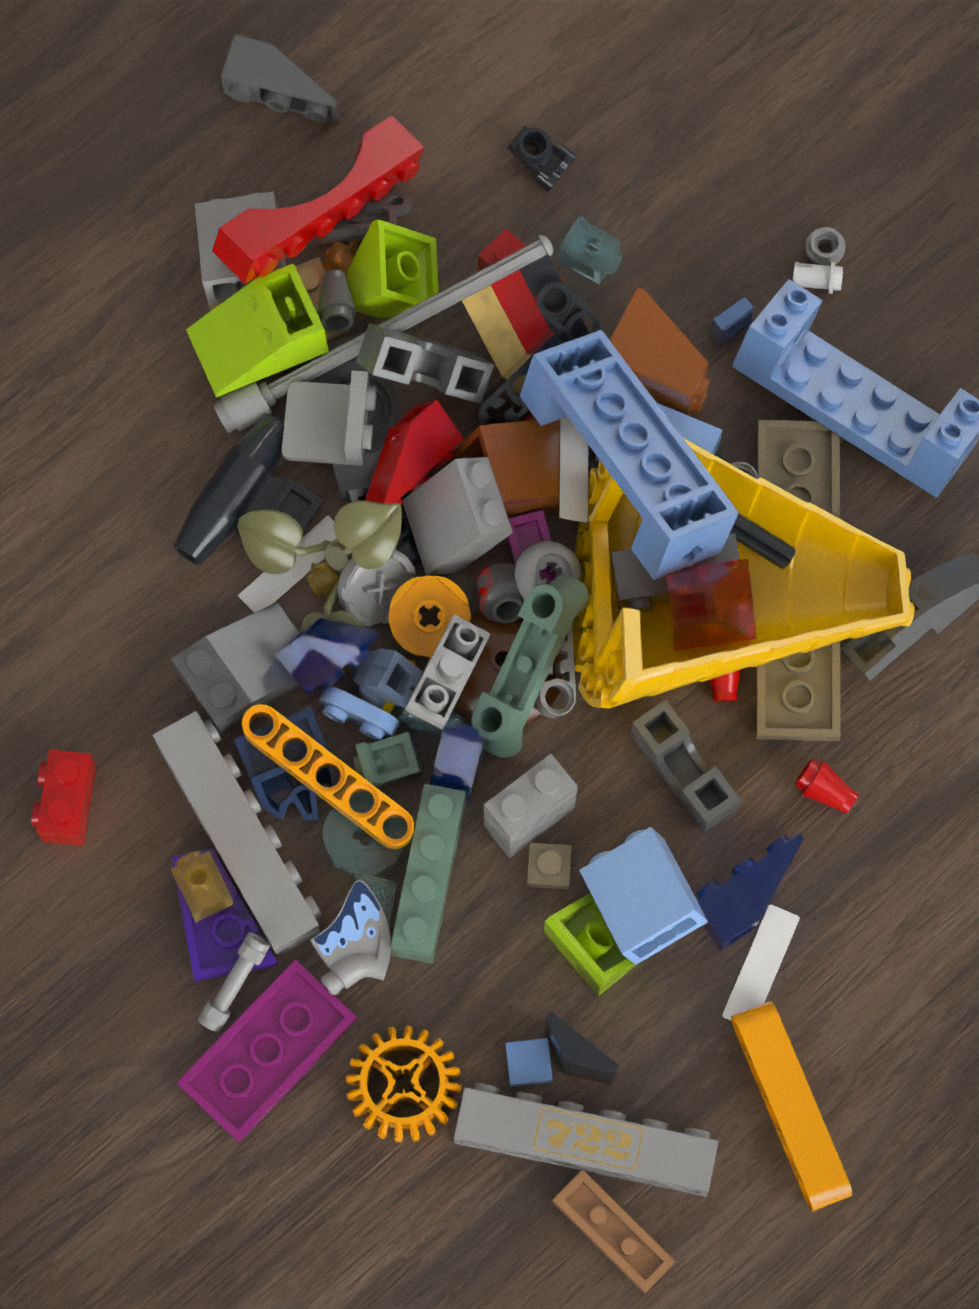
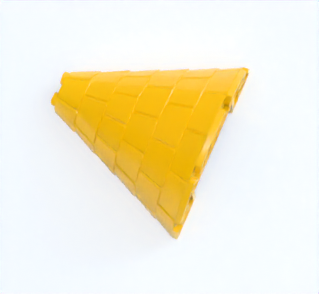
[572,438,914,709]

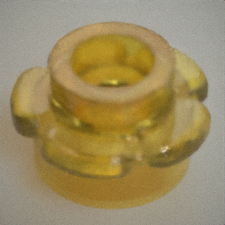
[307,561,339,599]

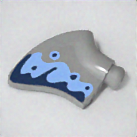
[310,880,391,995]

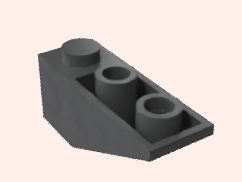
[221,34,338,123]

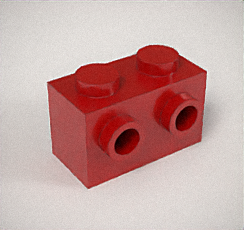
[31,749,96,846]

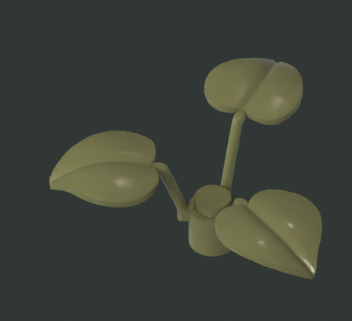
[238,501,402,677]

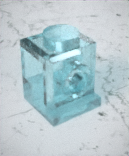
[558,215,623,285]

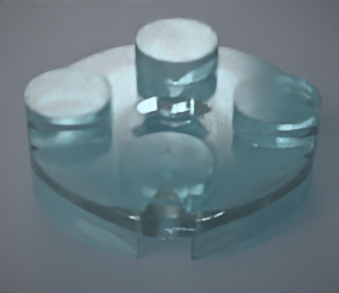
[323,792,407,878]

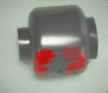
[474,563,524,623]

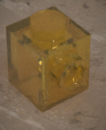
[171,851,234,922]

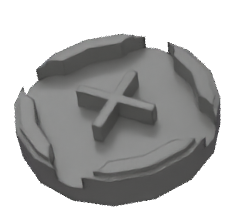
[337,549,416,626]

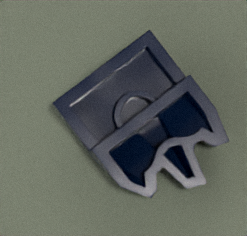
[233,707,339,820]

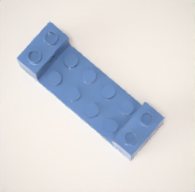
[732,279,979,498]
[520,330,739,580]

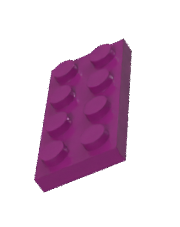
[176,959,357,1143]

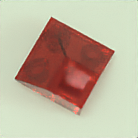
[665,559,757,651]

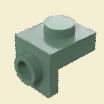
[354,732,423,787]

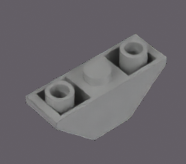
[405,614,491,729]

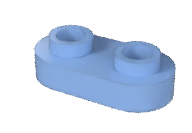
[318,686,400,741]

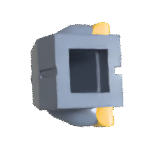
[353,648,423,714]

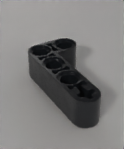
[476,278,602,425]

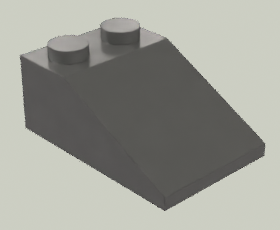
[171,602,324,737]

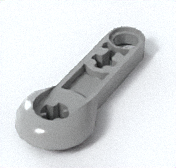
[514,541,583,718]

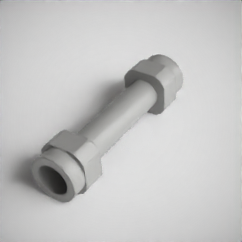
[198,932,271,1032]

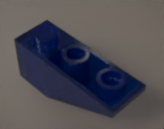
[696,834,804,951]

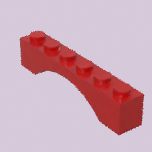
[212,115,424,284]

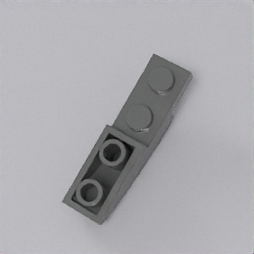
[841,552,979,681]

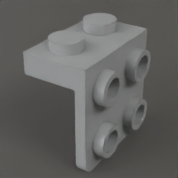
[282,371,377,466]

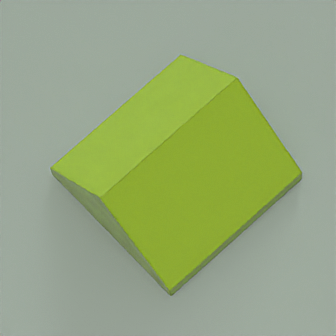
[544,893,639,996]

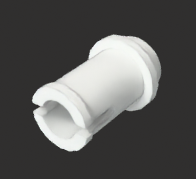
[793,262,843,294]

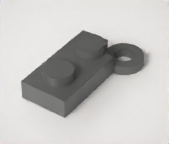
[318,191,412,244]

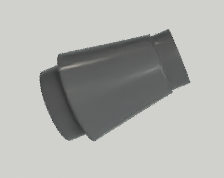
[317,270,357,332]

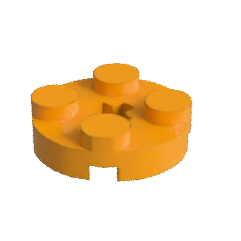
[388,575,471,658]

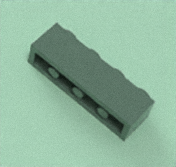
[391,784,466,964]

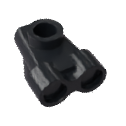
[507,126,577,192]

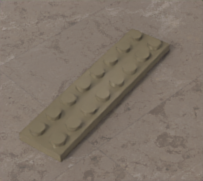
[756,420,841,741]

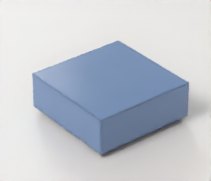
[711,297,754,344]
[505,1038,553,1087]

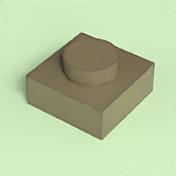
[527,843,572,890]

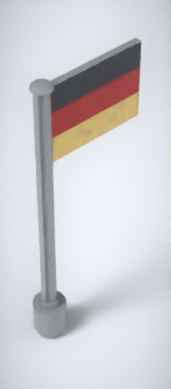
[213,235,589,433]

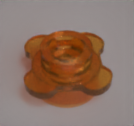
[323,240,358,277]

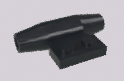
[173,415,324,565]

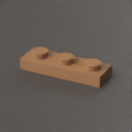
[552,1169,676,1294]

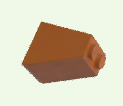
[610,287,711,416]
[448,419,560,519]

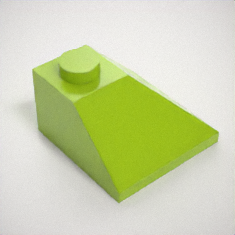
[347,219,440,318]

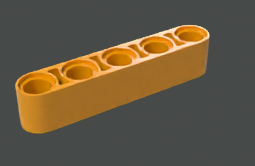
[242,704,414,850]
[731,1001,852,1212]

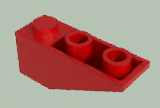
[365,399,464,505]

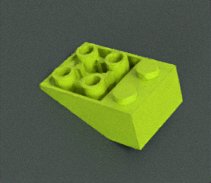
[186,263,329,397]

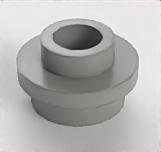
[805,227,846,266]

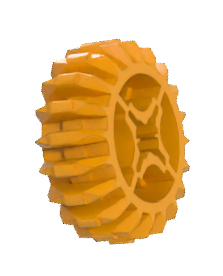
[346,1026,461,1143]

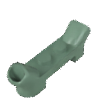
[472,574,589,757]

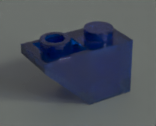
[275,618,379,694]
[430,724,485,804]

